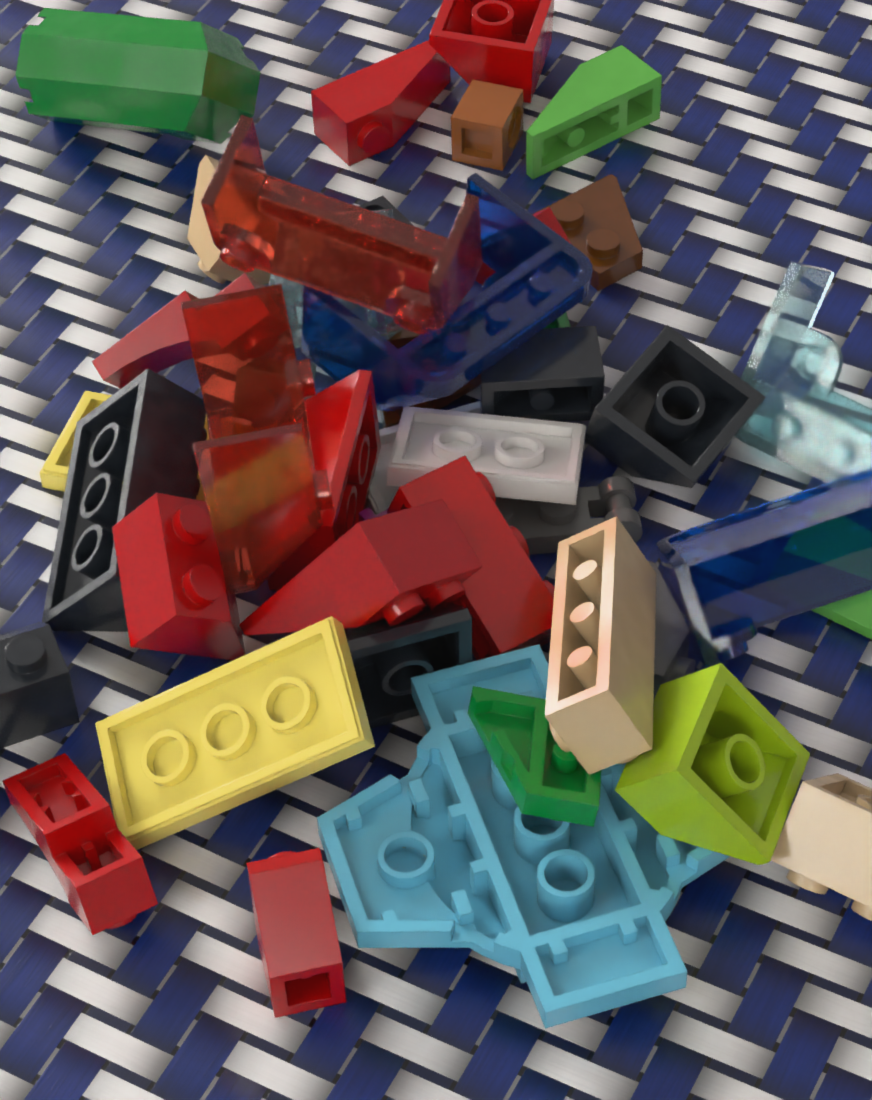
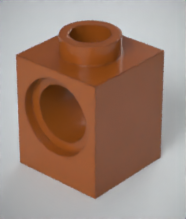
[451,79,523,171]

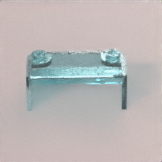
[736,261,872,496]

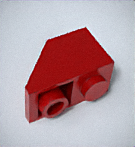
[247,848,346,1018]

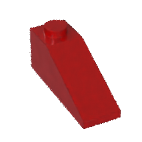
[311,40,451,166]

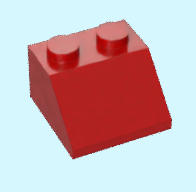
[429,0,554,104]
[112,493,246,660]

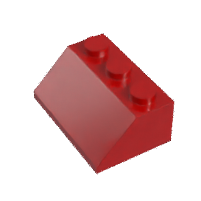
[256,370,381,590]

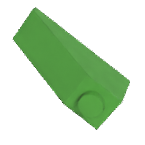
[526,45,662,180]

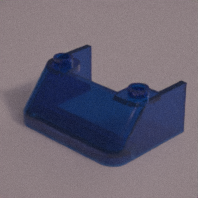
[301,173,593,411]
[656,468,872,668]

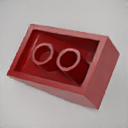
[239,499,483,636]

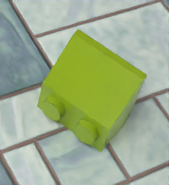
[615,663,810,865]

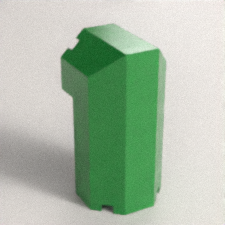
[16,8,261,144]

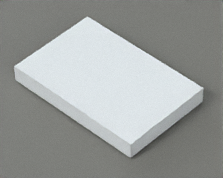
[386,406,586,505]

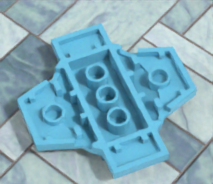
[317,644,730,1029]

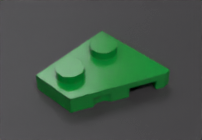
[468,686,602,827]

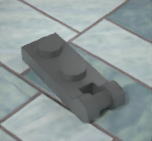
[496,476,643,555]

